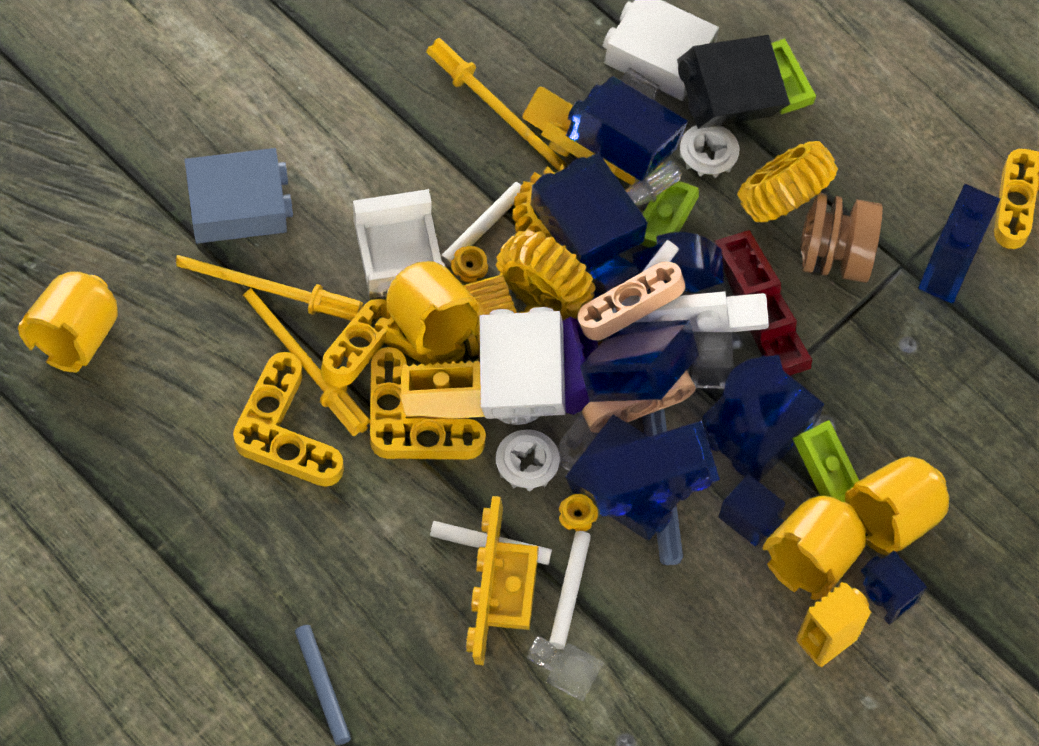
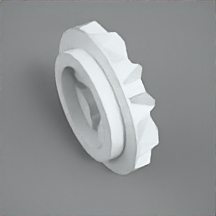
[680,125,739,178]
[496,430,560,492]

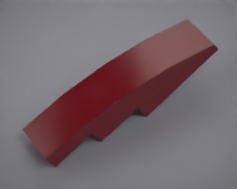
[714,230,812,380]

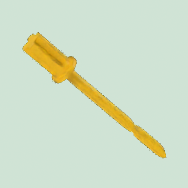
[426,38,567,170]
[176,255,363,321]
[243,288,370,436]

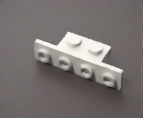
[612,292,769,343]

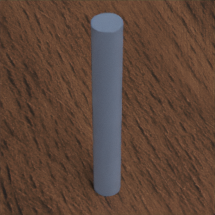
[295,625,351,745]

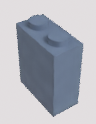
[184,148,293,244]

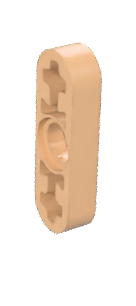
[577,262,685,340]
[582,368,696,433]

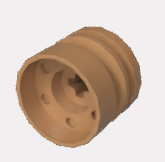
[800,193,883,283]

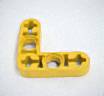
[994,149,1039,249]
[321,299,465,387]
[370,347,486,460]
[233,352,344,487]

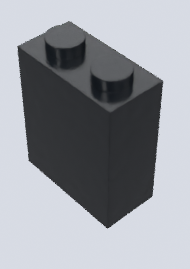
[677,35,790,129]

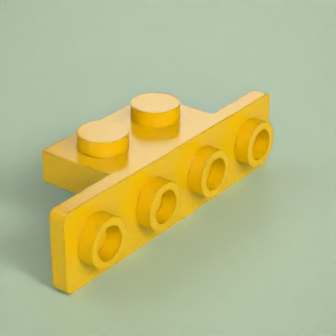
[522,87,664,192]
[466,496,539,665]

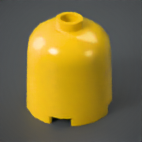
[386,261,484,361]
[18,271,118,373]
[845,456,949,556]
[763,496,865,600]

